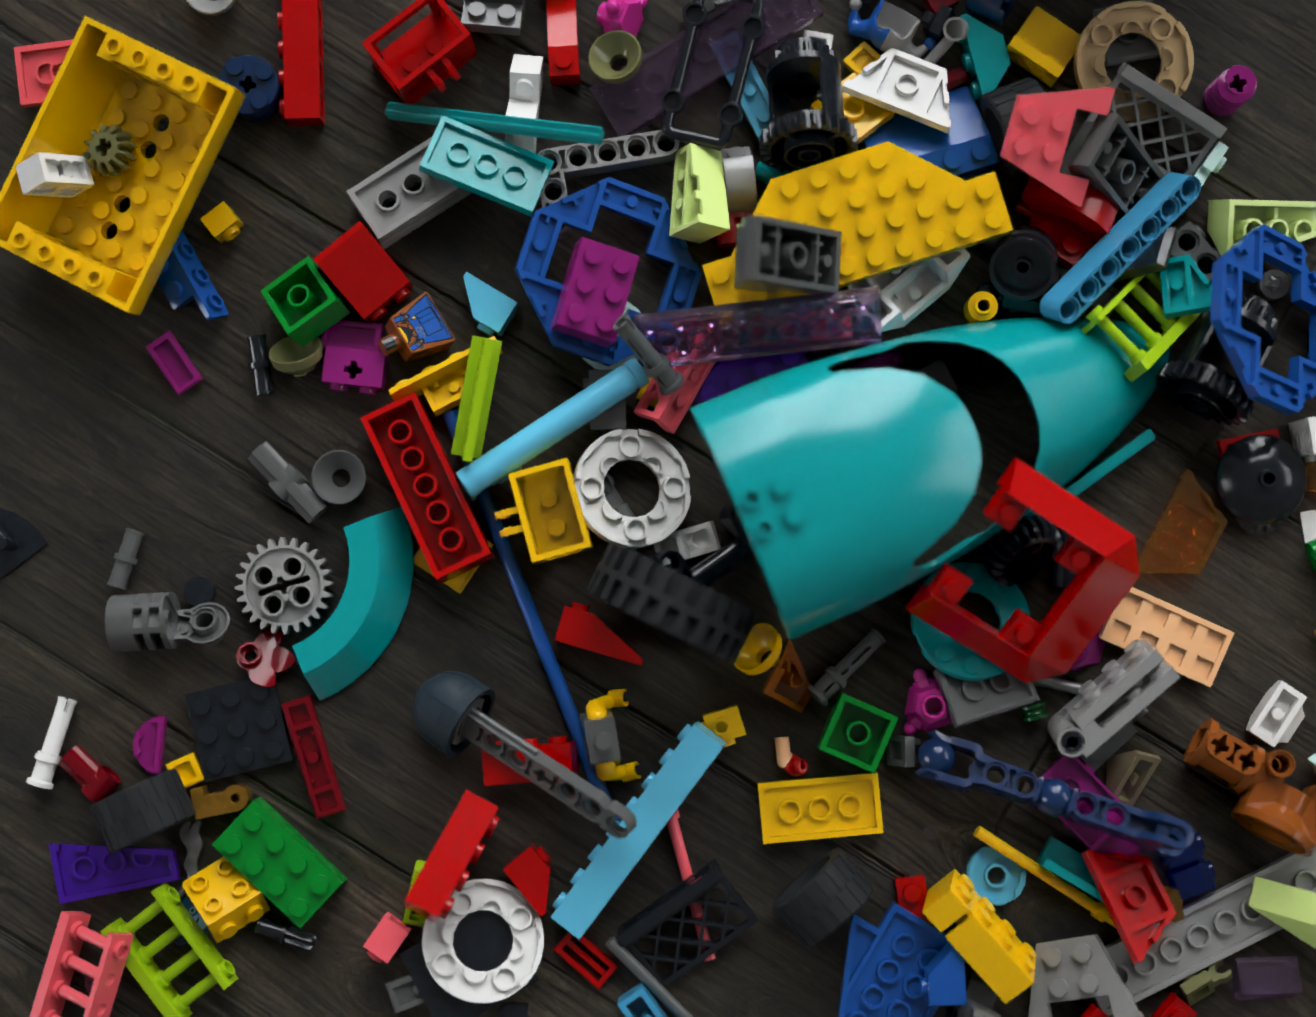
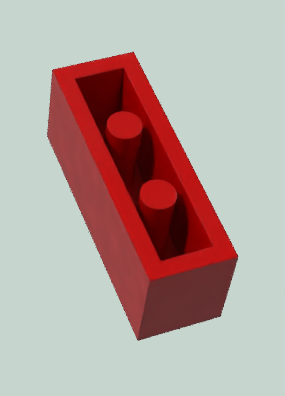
[481,736,579,786]

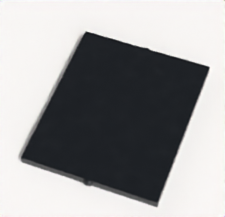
[400,910,539,1017]

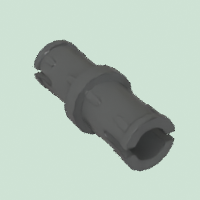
[107,528,145,590]

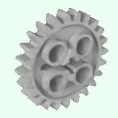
[235,537,334,634]

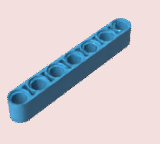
[1040,172,1201,324]

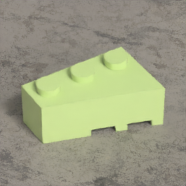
[669,143,730,244]

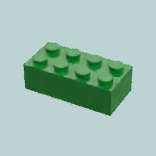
[212,797,348,928]

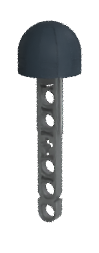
[412,671,637,839]

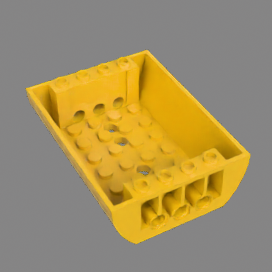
[0,16,246,315]

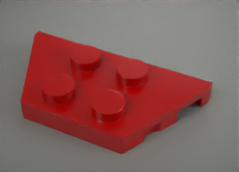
[1081,849,1177,965]

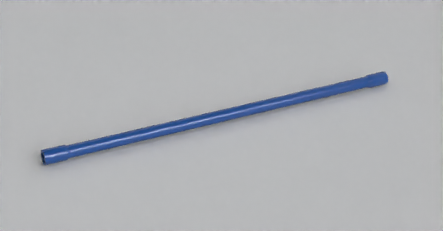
[442,408,621,823]

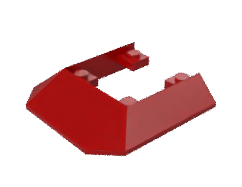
[906,457,1140,683]

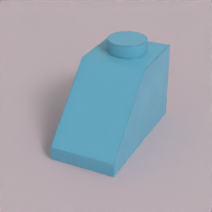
[463,272,519,337]

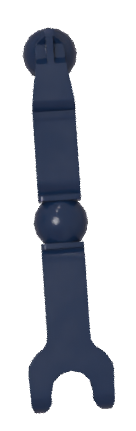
[914,730,1194,859]

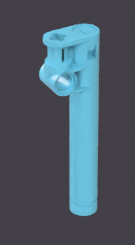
[455,357,650,501]

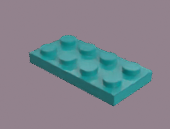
[419,115,554,216]

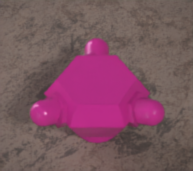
[597,0,648,37]
[903,669,952,736]

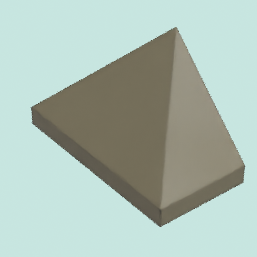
[1106,750,1161,806]

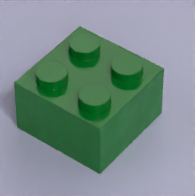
[260,256,351,347]
[816,692,898,774]

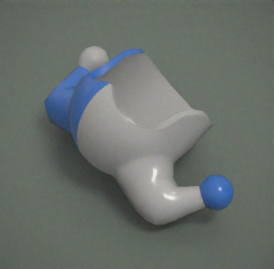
[847,0,937,58]

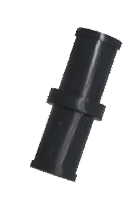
[247,334,274,396]

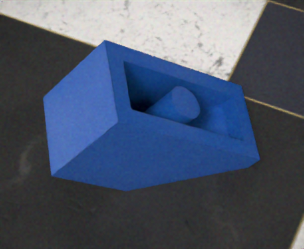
[919,942,966,1006]

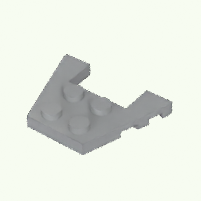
[1028,934,1144,1017]

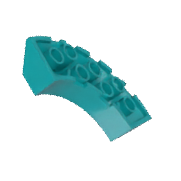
[292,507,414,701]

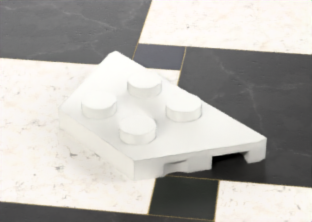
[842,48,951,134]

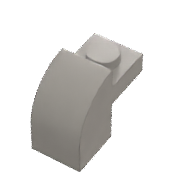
[720,146,757,213]

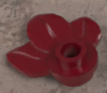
[236,630,296,688]

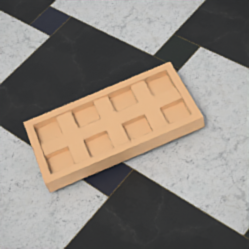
[1098,587,1234,688]

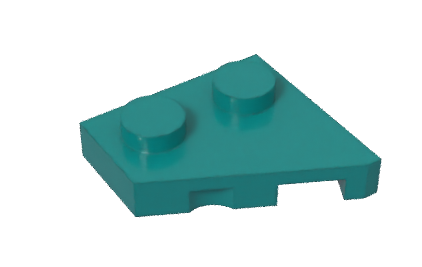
[1160,254,1212,319]

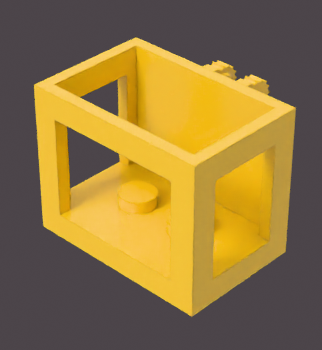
[494,458,594,564]

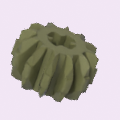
[83,125,138,176]

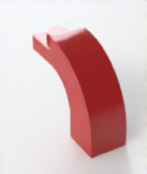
[1021,176,1118,244]

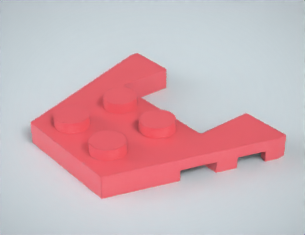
[1000,87,1115,207]

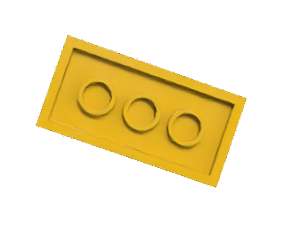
[757,772,884,844]

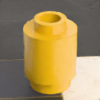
[964,291,998,323]

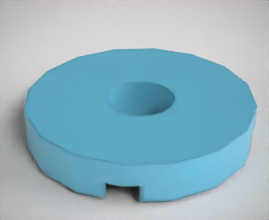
[965,845,1026,906]

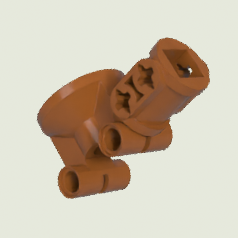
[1184,718,1316,857]

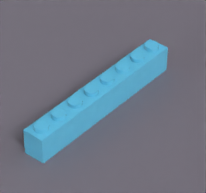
[551,721,727,940]

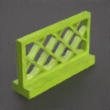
[451,335,502,462]

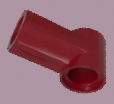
[58,744,122,803]

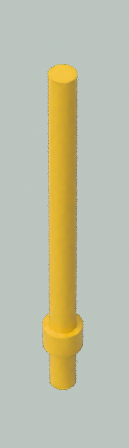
[973,825,1116,928]

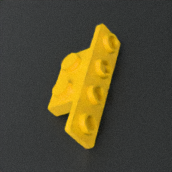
[388,336,502,417]

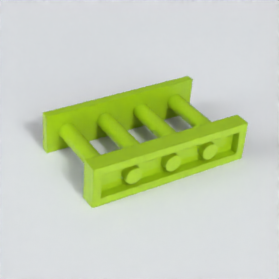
[1081,272,1201,382]
[100,882,238,1017]

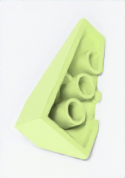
[1207,199,1316,256]
[1248,876,1316,949]

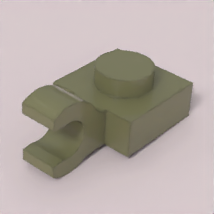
[1180,960,1233,1006]

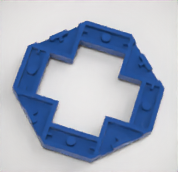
[514,177,702,367]
[1210,224,1316,415]

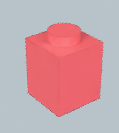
[363,912,412,964]

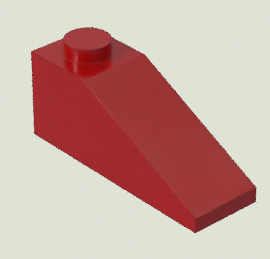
[546,0,581,86]
[555,602,643,666]

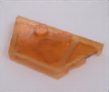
[1138,469,1228,575]

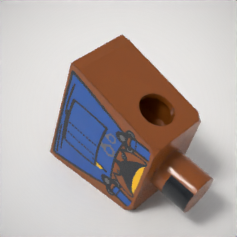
[378,291,456,362]

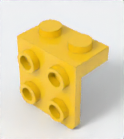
[182,856,270,943]

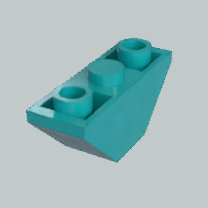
[957,14,1011,108]

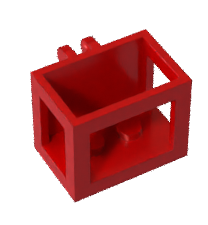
[362,0,478,104]

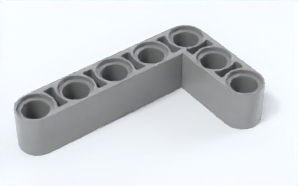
[538,130,679,239]

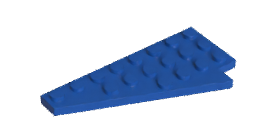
[837,901,966,1017]

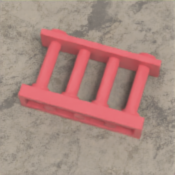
[29,911,134,1017]

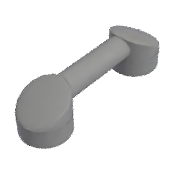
[924,17,969,64]

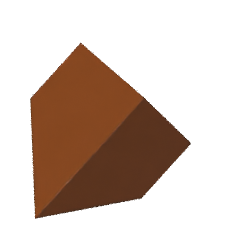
[761,640,813,713]

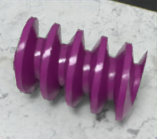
[1203,65,1257,116]

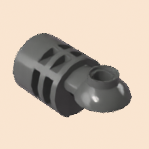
[105,592,230,652]

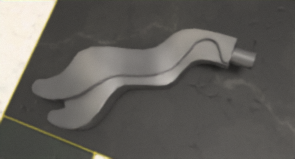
[178,820,204,897]

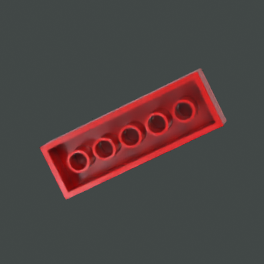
[360,392,495,584]

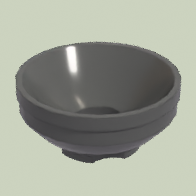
[311,450,367,504]

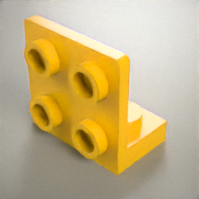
[1007,6,1080,87]

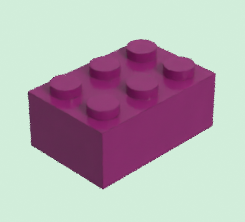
[550,237,640,348]

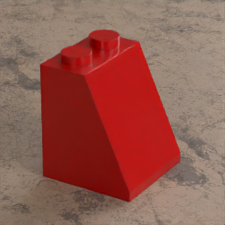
[313,221,413,323]

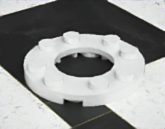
[573,429,691,548]
[422,879,544,1003]

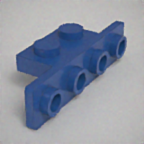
[157,230,229,320]

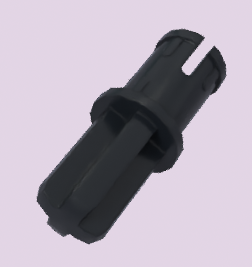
[255,916,316,952]

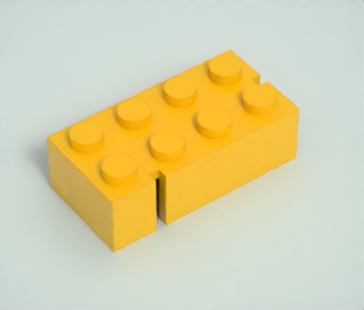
[922,869,1036,1004]

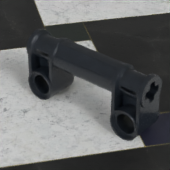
[650,504,754,588]

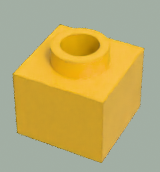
[200,201,244,243]

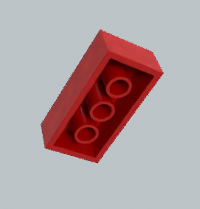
[404,790,500,924]

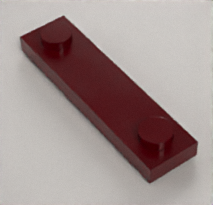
[281,695,347,819]

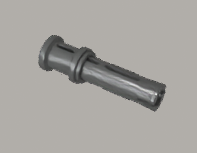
[613,315,684,395]
[806,628,886,707]

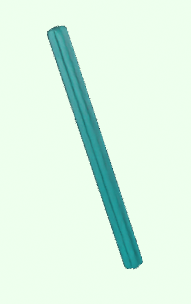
[385,102,604,145]

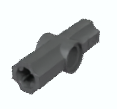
[247,441,329,524]

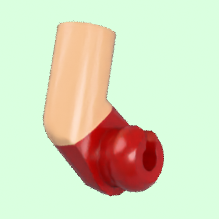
[774,736,808,776]

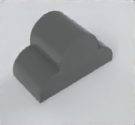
[1060,112,1164,221]
[734,215,841,294]

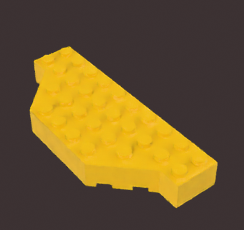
[702,141,1013,326]

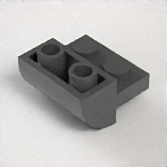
[461,0,526,36]

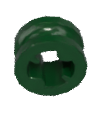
[1019,701,1049,722]

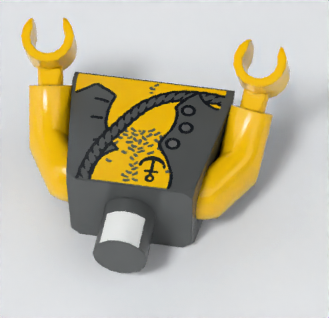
[580,689,641,782]

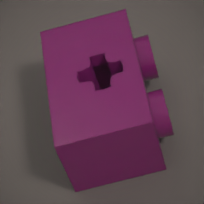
[322,346,389,395]

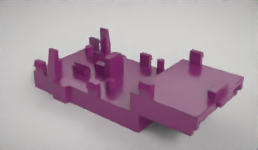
[1029,754,1141,856]

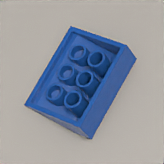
[861,86,999,179]

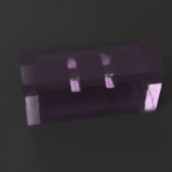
[1232,956,1303,1000]

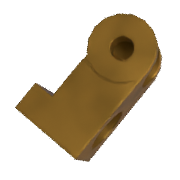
[190,783,253,820]

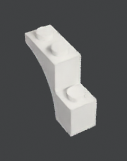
[505,54,543,153]

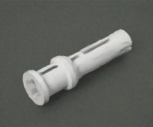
[26,696,78,789]

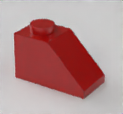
[503,843,552,917]

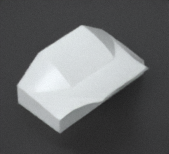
[1246,680,1307,748]

